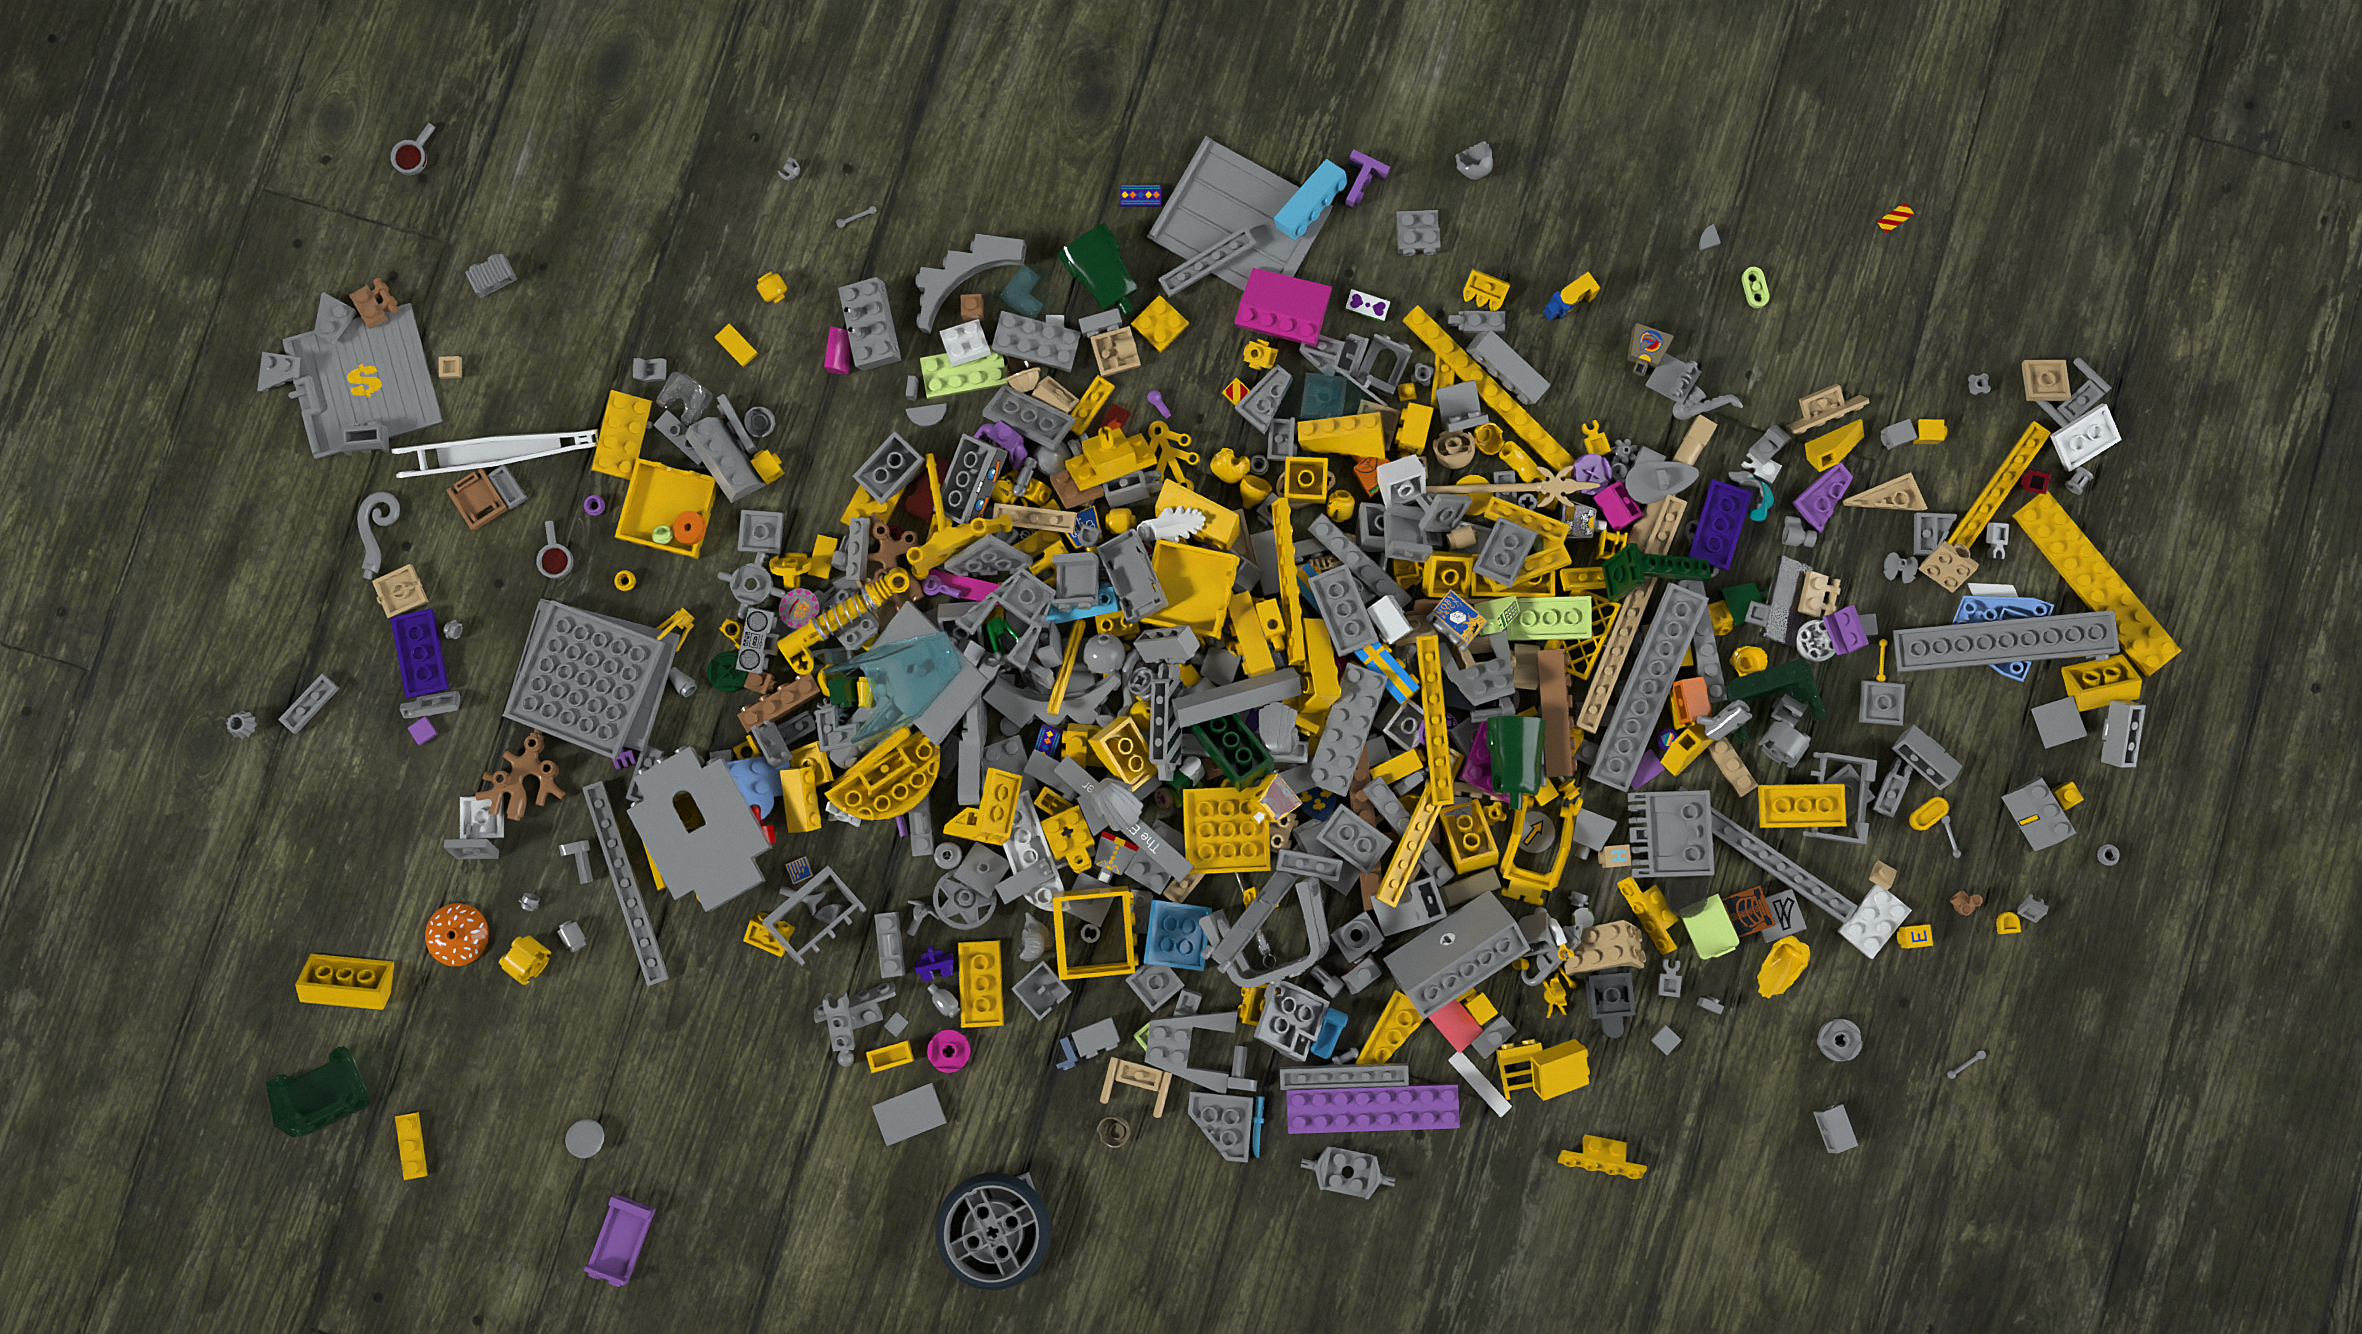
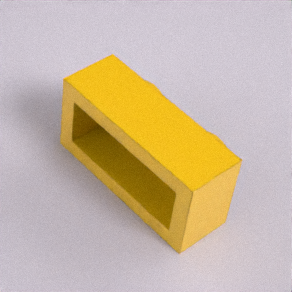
[866,1040,914,1073]

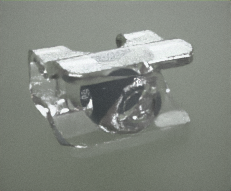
[656,372,714,426]

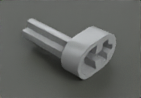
[1470,696,1515,723]
[559,840,593,884]
[1227,1046,1257,1092]

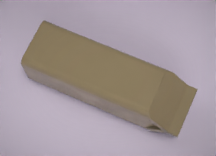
[1438,868,1501,909]

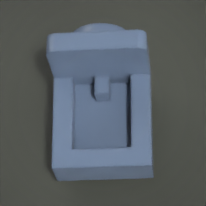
[1056,1036,1078,1070]

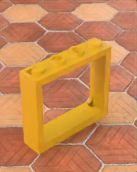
[1052,886,1139,980]

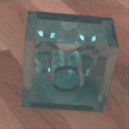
[1300,372,1347,420]

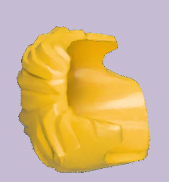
[1730,646,1768,681]

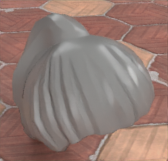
[1018,912,1054,961]

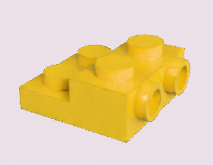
[1061,723,1106,770]
[1237,984,1277,1026]

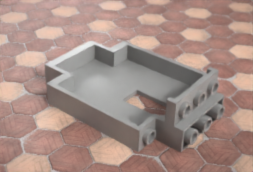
[626,746,772,912]

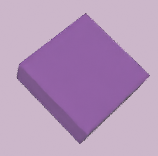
[408,716,438,746]

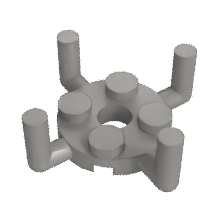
[718,551,787,621]

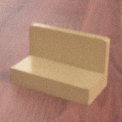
[1030,375,1080,414]

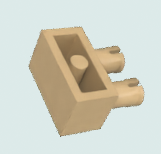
[1269,813,1299,854]

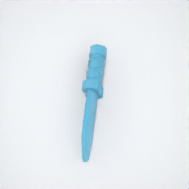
[1252,1096,1265,1158]

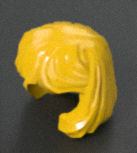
[1210,448,1251,483]

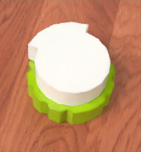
[1571,907,1595,929]

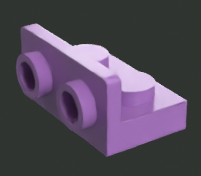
[1823,605,1869,655]

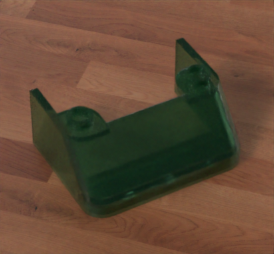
[1727,659,1826,744]

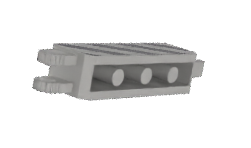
[1149,663,1184,781]

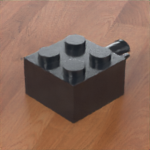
[1442,676,1497,715]

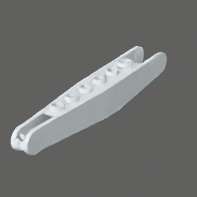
[391,429,599,478]

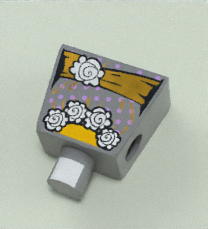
[1559,500,1607,541]

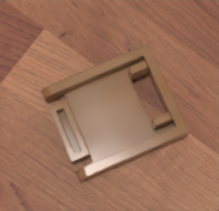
[446,468,509,531]

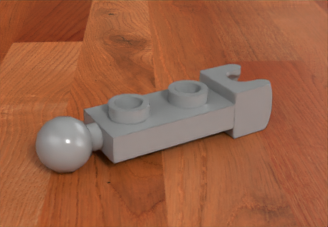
[823,992,855,1067]

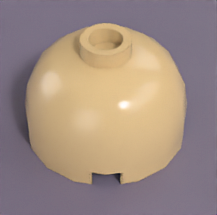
[1433,430,1475,469]

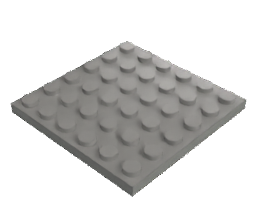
[502,600,665,760]

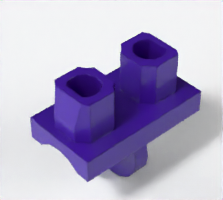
[915,945,954,982]

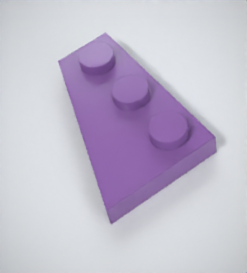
[1792,462,1853,534]

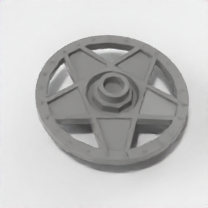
[933,869,997,930]

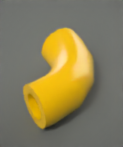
[1499,441,1546,483]

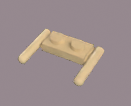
[1100,1057,1172,1118]

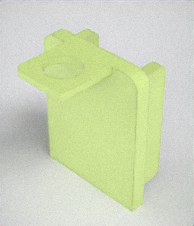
[1678,894,1739,959]

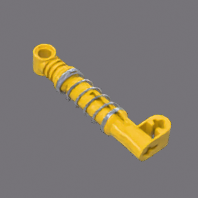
[777,567,909,675]

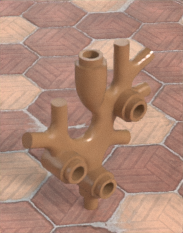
[865,512,931,611]
[475,729,566,821]

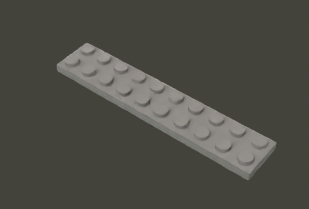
[1587,582,1709,792]
[1893,610,2120,673]

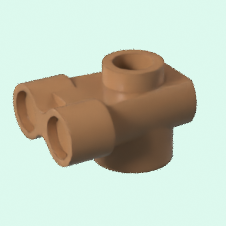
[1950,890,1983,916]

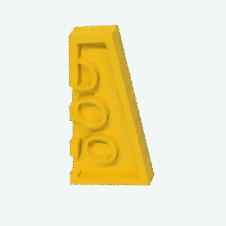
[1354,990,1423,1064]

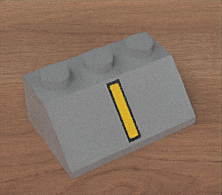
[2001,776,2076,851]

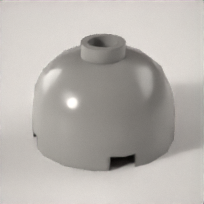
[1084,633,1125,674]

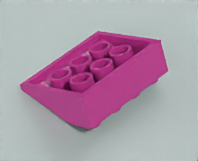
[1235,268,1332,347]

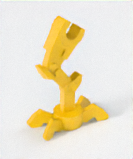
[1542,973,1567,1018]

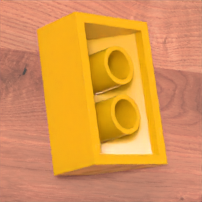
[2061,654,2142,712]

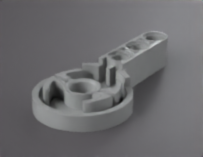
[958,689,987,805]

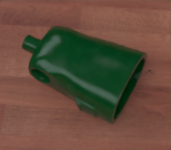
[1057,223,1138,316]
[1486,716,1546,810]

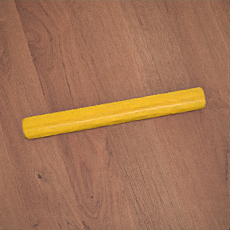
[1047,619,1086,715]
[831,726,911,788]

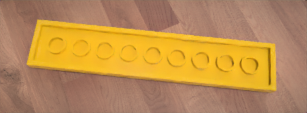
[2011,490,2182,677]

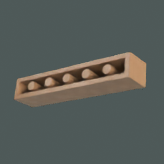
[1537,649,1577,777]

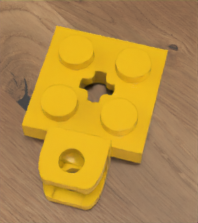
[1040,805,1095,874]

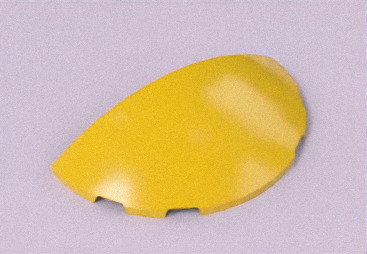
[824,730,941,820]

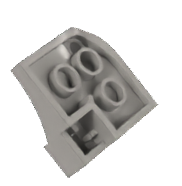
[1254,981,1330,1062]

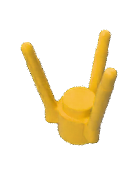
[656,608,695,652]

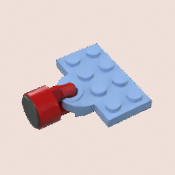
[704,756,790,846]

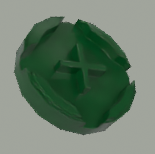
[707,651,749,693]

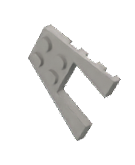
[955,568,1056,672]
[1439,627,1515,706]
[1145,1010,1238,1095]

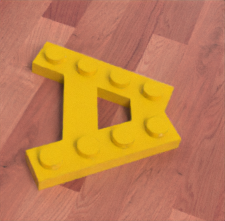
[1484,496,1572,593]

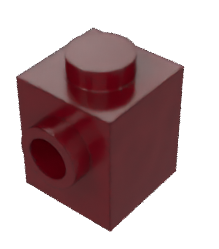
[2020,468,2051,495]

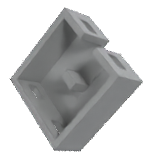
[1012,960,1072,1021]

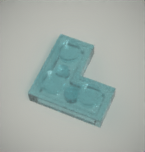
[999,265,1044,319]

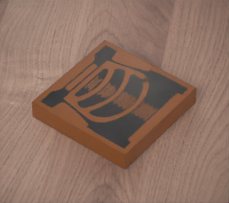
[1721,885,1776,938]

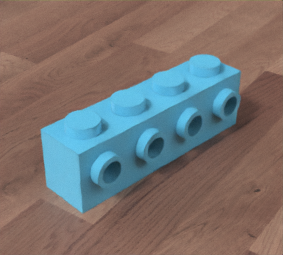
[1273,159,1348,241]
[1045,582,1122,624]

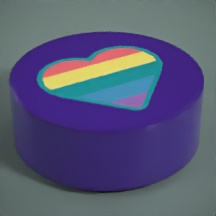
[1656,729,1678,750]

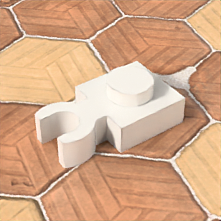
[1741,452,1782,485]

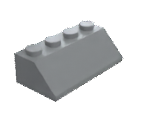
[686,417,766,503]

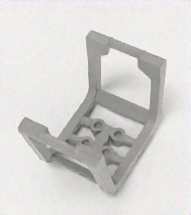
[1199,877,1330,988]

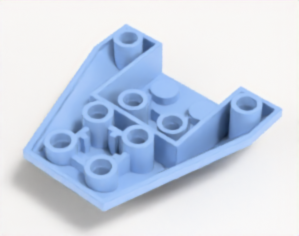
[1952,596,2054,682]

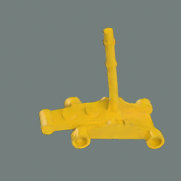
[906,453,1013,580]

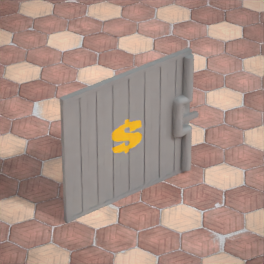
[282,303,444,460]

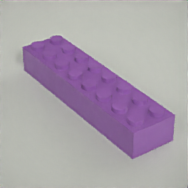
[1286,1083,1460,1134]

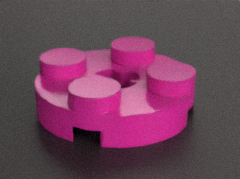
[927,1029,971,1073]

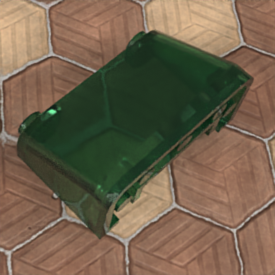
[266,1046,370,1138]

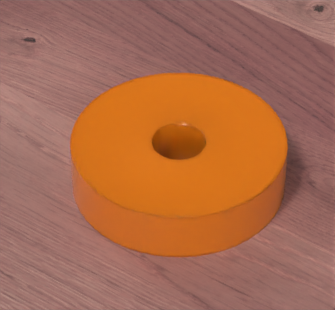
[673,511,706,545]

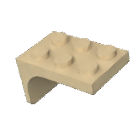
[1564,920,1646,976]

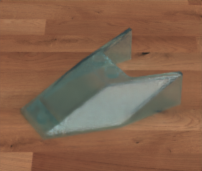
[823,631,962,747]

